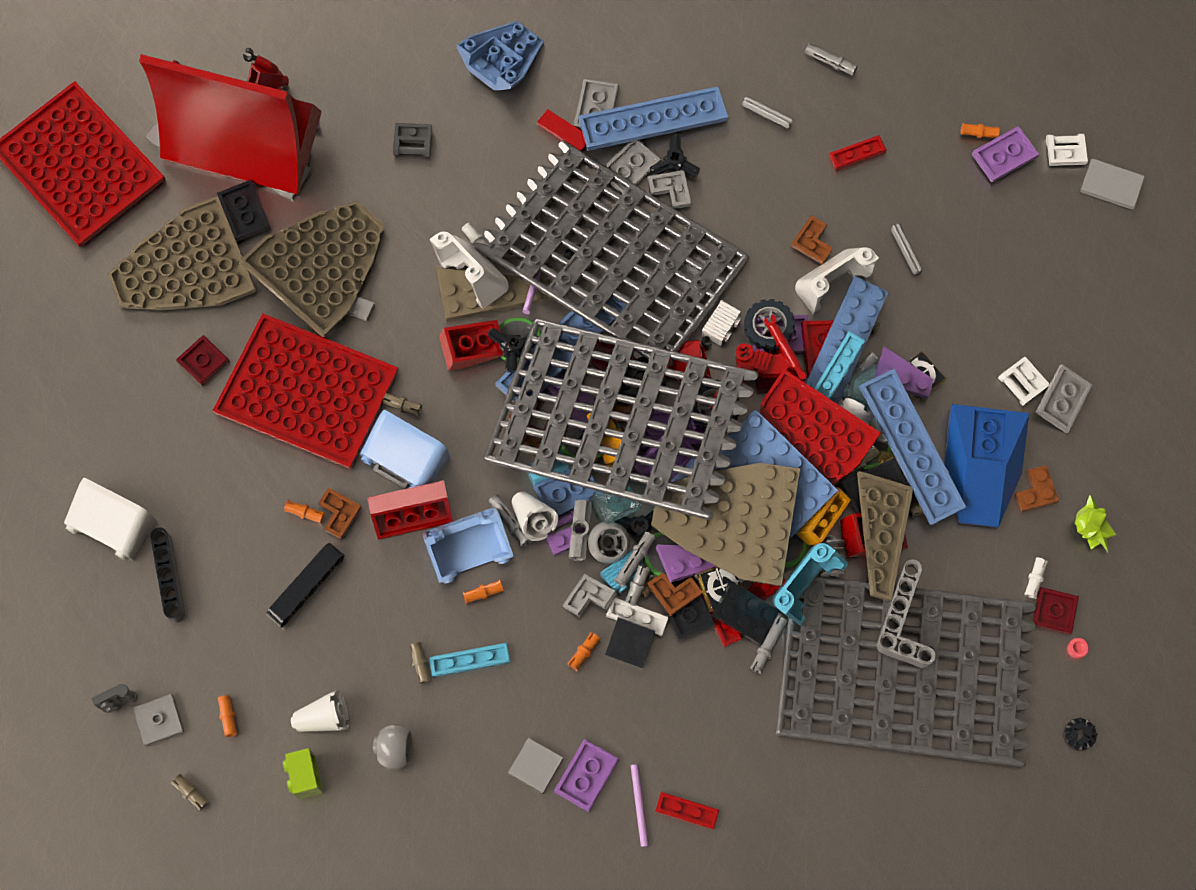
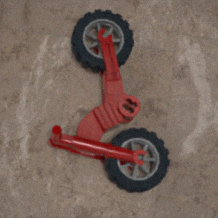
[693,299,807,432]

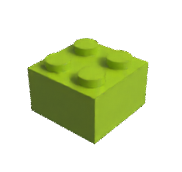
[283,748,323,799]

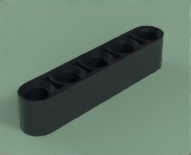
[150,527,185,623]
[266,543,345,628]

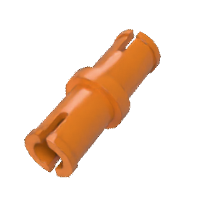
[961,123,999,139]
[284,499,325,524]
[462,580,504,604]
[567,632,601,671]
[218,695,237,737]

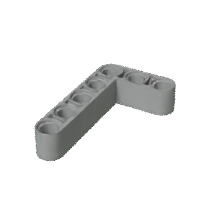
[877,560,936,668]

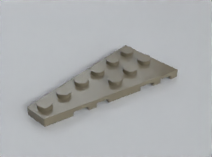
[436,268,554,321]
[857,471,913,601]

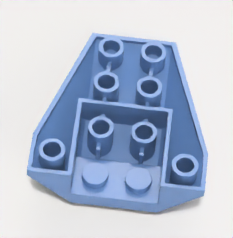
[457,21,544,91]

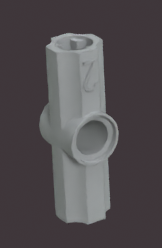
[569,500,592,561]

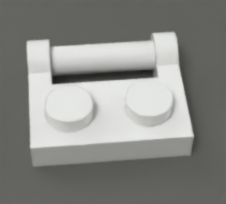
[1046,134,1088,166]
[998,357,1050,407]

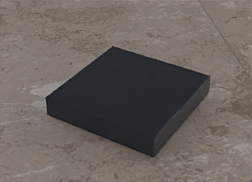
[605,617,656,668]

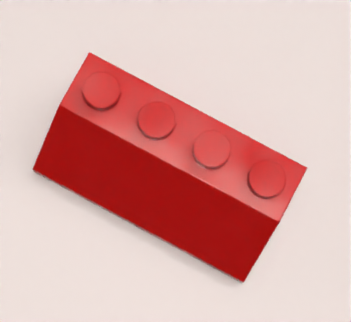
[368,480,453,539]

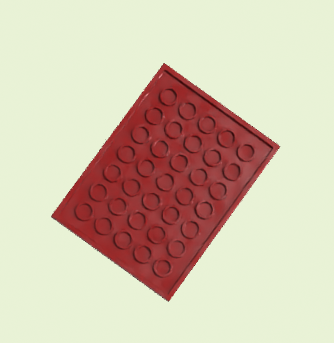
[0,81,166,247]
[212,313,399,469]

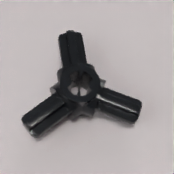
[650,134,700,177]
[487,328,536,373]
[612,510,654,545]

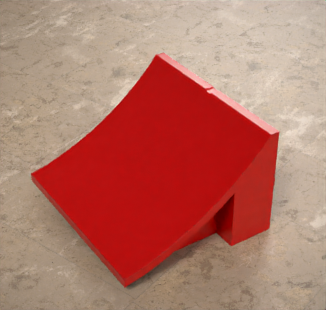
[139,54,322,195]

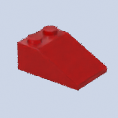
[439,320,503,371]
[840,513,908,558]

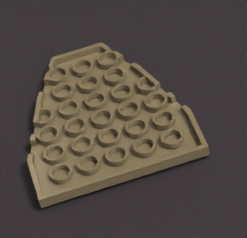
[108,196,256,310]
[240,201,384,338]
[651,463,800,586]

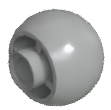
[588,521,630,564]
[373,725,412,769]

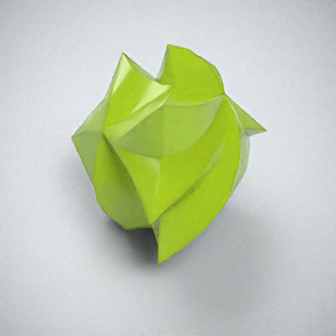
[1074,495,1116,553]

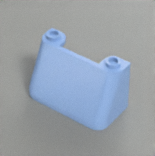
[360,410,450,488]
[423,508,514,584]

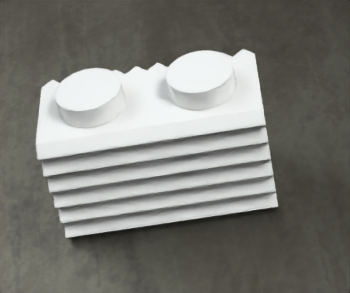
[702,300,742,346]

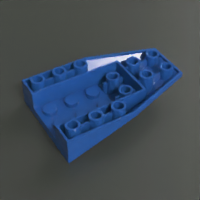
[944,404,1029,528]

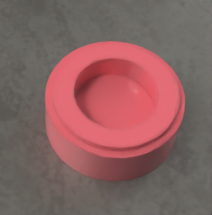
[1067,638,1089,659]

